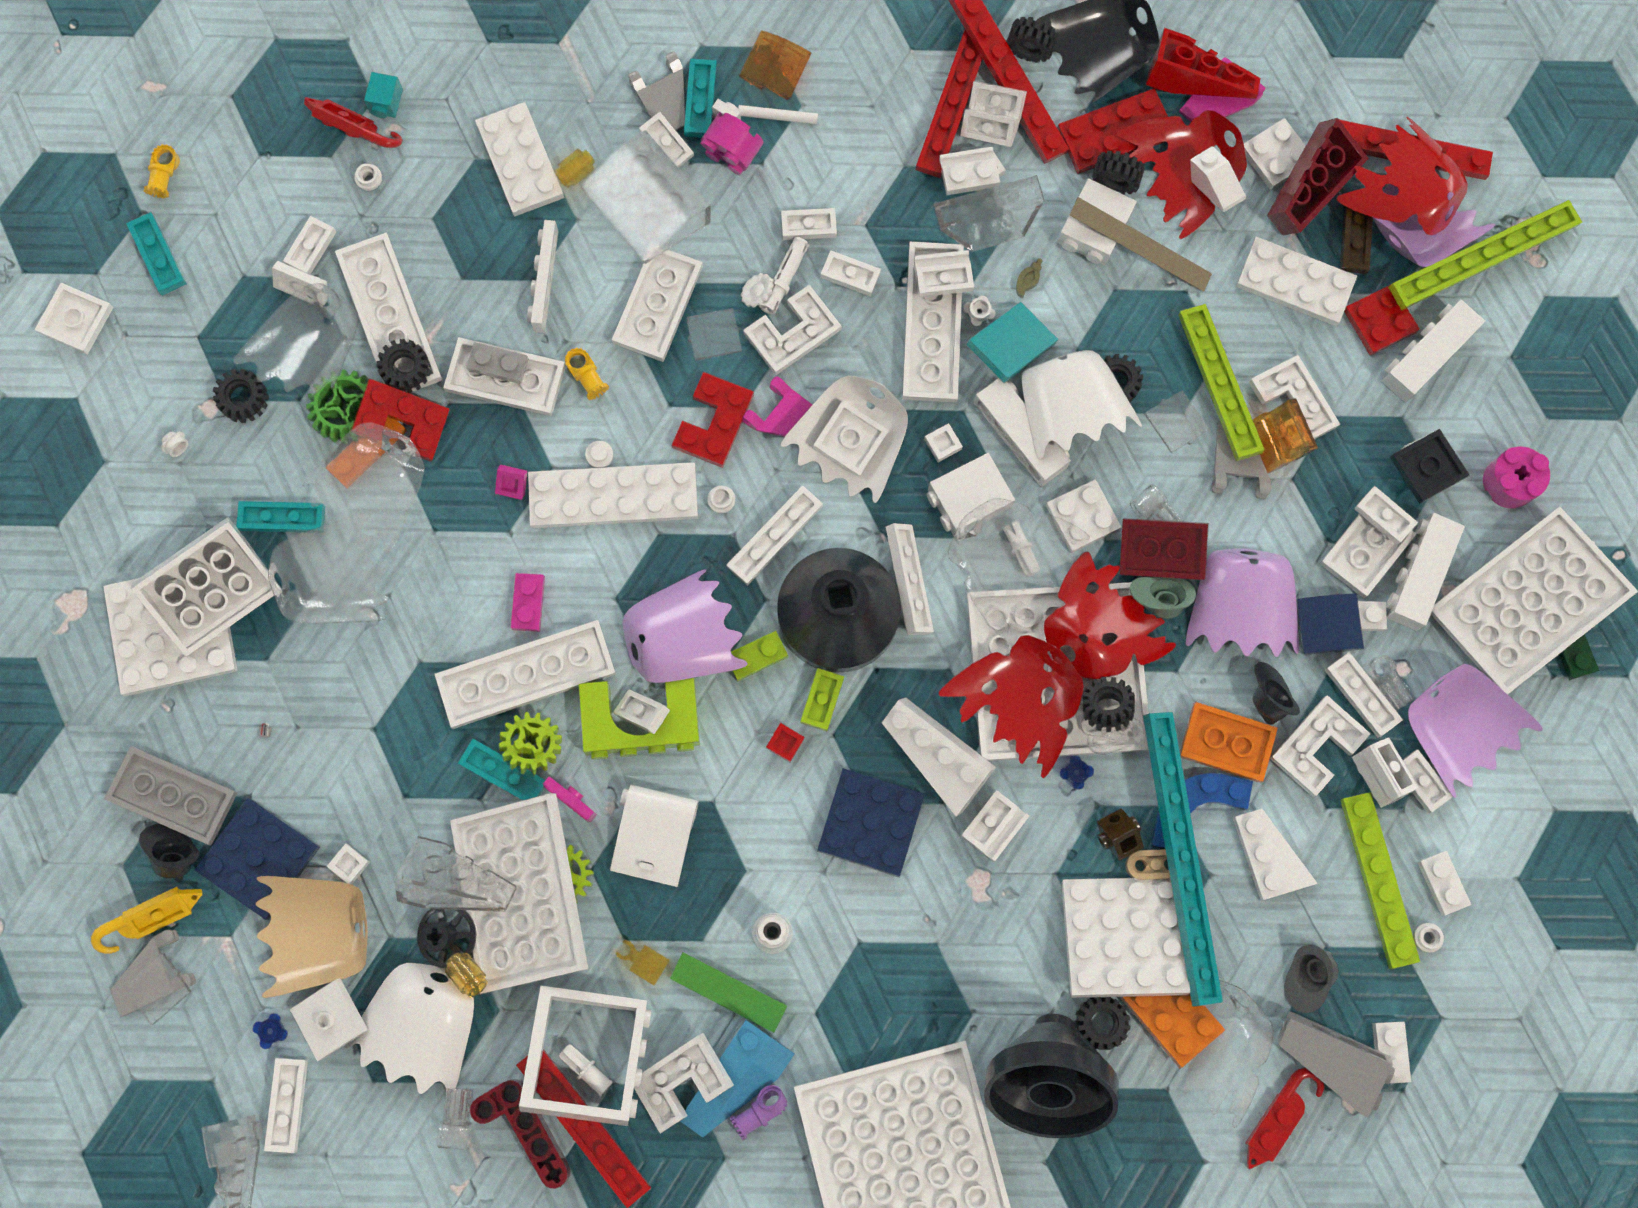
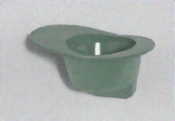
[1130,577,1196,619]

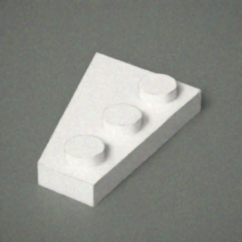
[1233,809,1318,901]

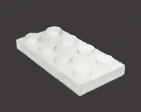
[475,102,564,217]
[1236,237,1357,327]
[612,244,703,362]
[443,337,566,416]

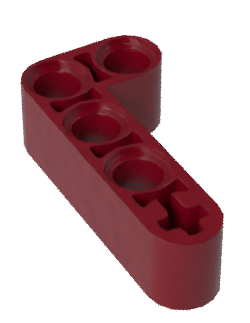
[470,1079,571,1189]

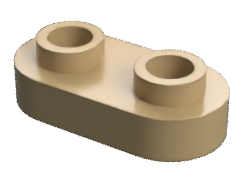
[1125,850,1170,880]

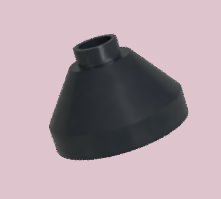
[777,548,901,673]
[984,1014,1119,1138]

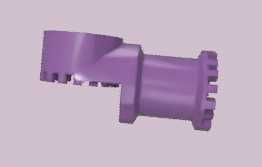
[730,1085,788,1140]

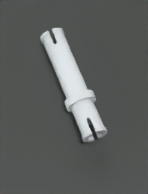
[759,237,809,315]

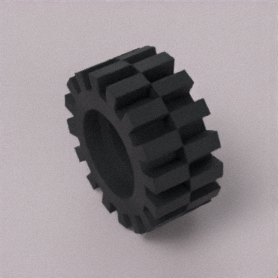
[1006,17,1058,63]
[1092,151,1145,195]
[376,339,431,393]
[1104,354,1143,403]
[213,369,269,423]
[1082,677,1135,732]
[1074,997,1131,1050]

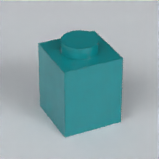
[364,72,403,118]

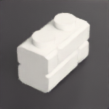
[1352,738,1418,808]

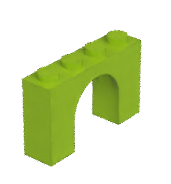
[579,678,700,760]

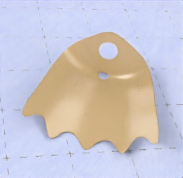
[256,876,368,998]

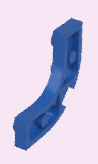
[1151,773,1253,850]

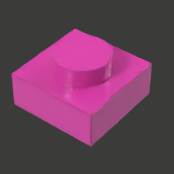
[495,465,527,500]

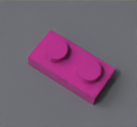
[511,573,545,632]

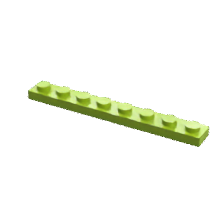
[1388,200,1583,311]

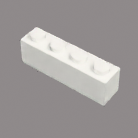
[1381,300,1485,403]
[974,378,1071,487]
[1386,513,1465,631]

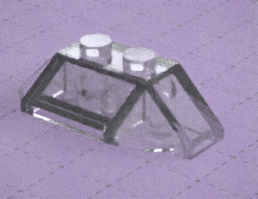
[933,175,1044,252]

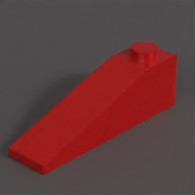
[1146,28,1261,99]

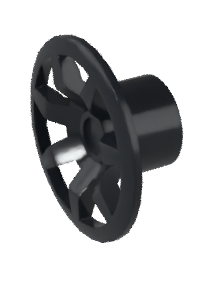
[417,903,477,968]

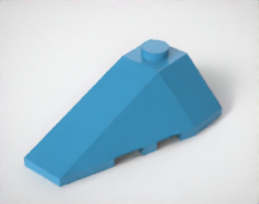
[680,1020,795,1137]

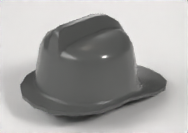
[1284,944,1339,1013]

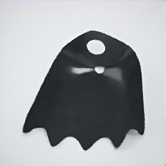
[1036,0,1160,102]

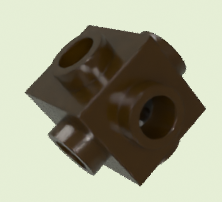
[1097,808,1144,861]

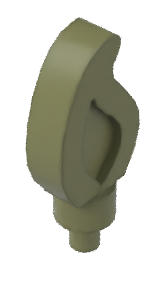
[1016,258,1043,298]

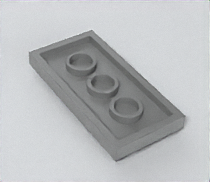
[104,746,238,846]

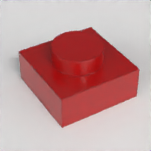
[766,723,805,763]

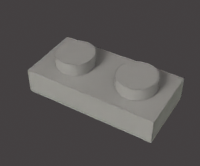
[466,342,529,384]

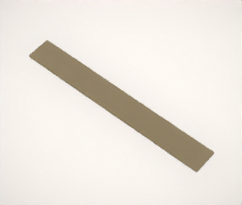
[1070,197,1212,291]

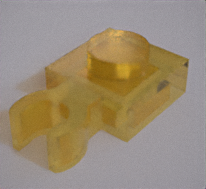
[616,940,670,986]

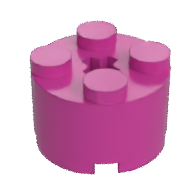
[701,112,764,175]
[1483,446,1550,509]

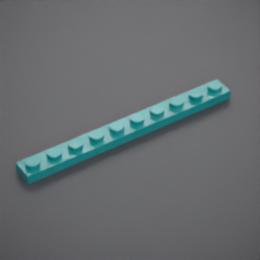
[1143,712,1223,1007]

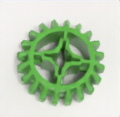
[306,369,369,444]

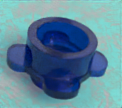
[1060,755,1094,790]
[253,1013,288,1049]

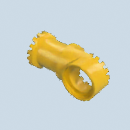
[143,144,180,199]
[565,348,609,401]

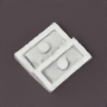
[960,81,1027,147]

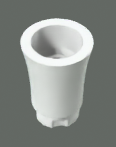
[752,913,793,954]

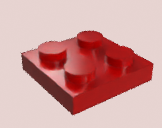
[1344,285,1420,356]

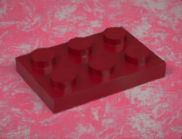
[1120,518,1209,580]

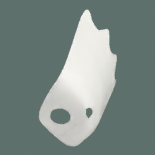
[1022,350,1142,460]
[781,375,908,503]
[345,963,474,1096]

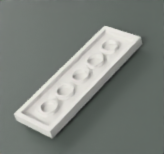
[335,232,442,392]
[902,242,964,403]
[528,463,698,528]
[435,620,616,729]

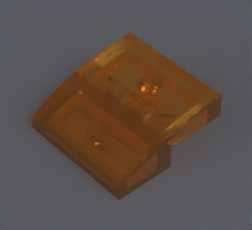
[739,30,812,100]
[1253,398,1318,474]

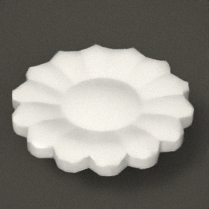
[741,273,774,308]

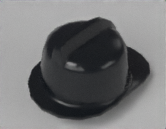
[1252,662,1300,725]
[139,824,199,883]

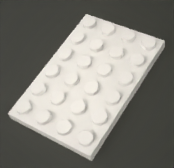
[1431,507,1638,694]
[450,793,588,994]

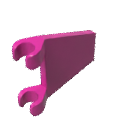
[1179,57,1266,122]
[743,376,812,437]

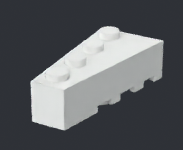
[882,698,996,817]

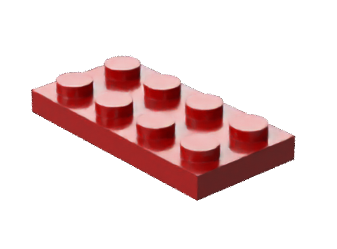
[1057,88,1168,174]

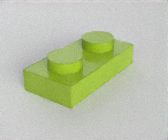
[731,631,788,682]
[800,668,844,732]

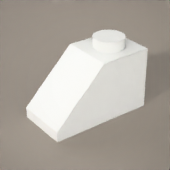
[1190,146,1246,212]

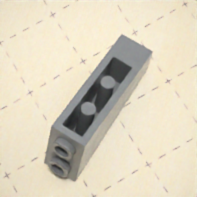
[1278,1011,1395,1118]

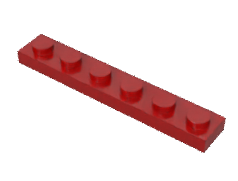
[915,30,983,178]
[1339,119,1493,180]
[516,1048,652,1208]

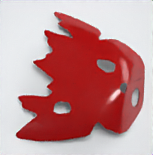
[1117,110,1247,239]
[1337,117,1468,235]
[1044,551,1176,679]
[939,635,1084,778]

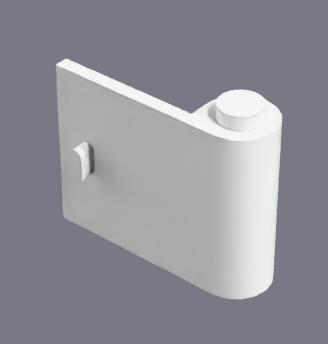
[610,785,699,887]

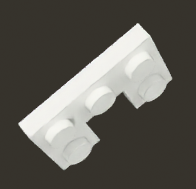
[743,285,842,375]
[1249,355,1340,452]
[1270,696,1370,797]
[634,1033,734,1133]

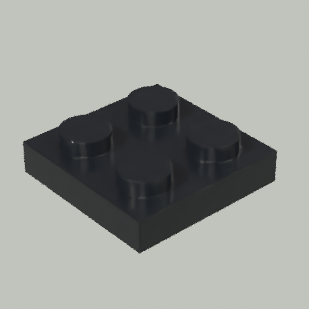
[1390,429,1470,504]

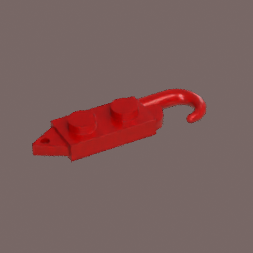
[304,97,403,148]
[1245,1068,1324,1169]

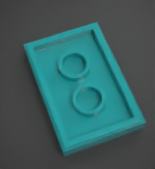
[966,302,1059,383]

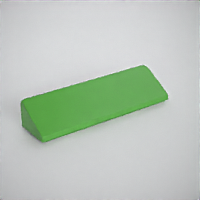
[670,952,787,1033]

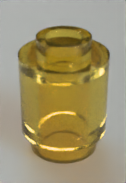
[554,148,595,188]
[445,953,488,998]

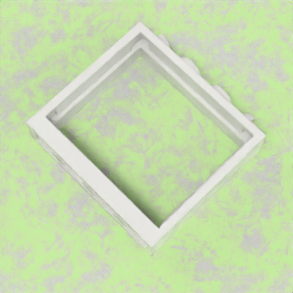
[519,986,652,1126]

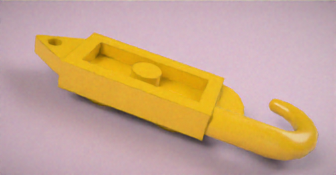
[91,887,202,954]

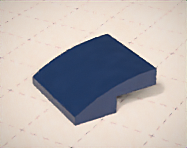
[1297,593,1364,655]

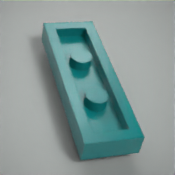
[684,58,717,138]
[126,212,187,296]
[236,501,326,533]
[458,739,546,801]

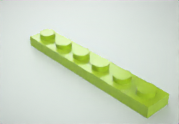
[1178,304,1264,461]
[1340,792,1420,969]

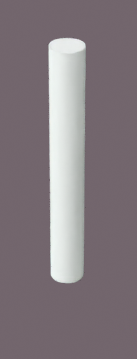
[738,105,818,124]

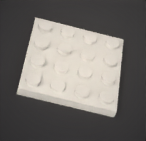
[103,578,238,696]
[1062,878,1190,998]

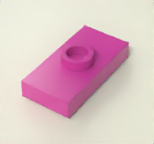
[543,776,597,823]

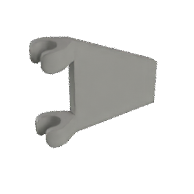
[628,52,685,131]
[1212,421,1271,499]
[110,930,196,1017]

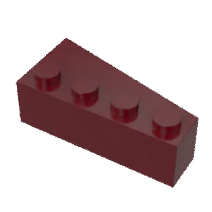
[1267,118,1369,235]

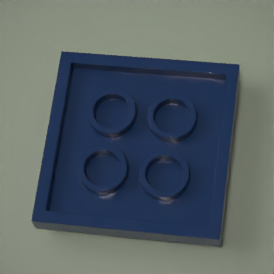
[817,768,925,877]
[195,798,320,920]

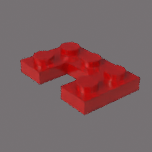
[672,372,754,468]
[351,379,449,462]

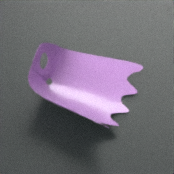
[1372,184,1496,267]
[1186,548,1299,657]
[622,570,748,683]
[1408,664,1543,798]

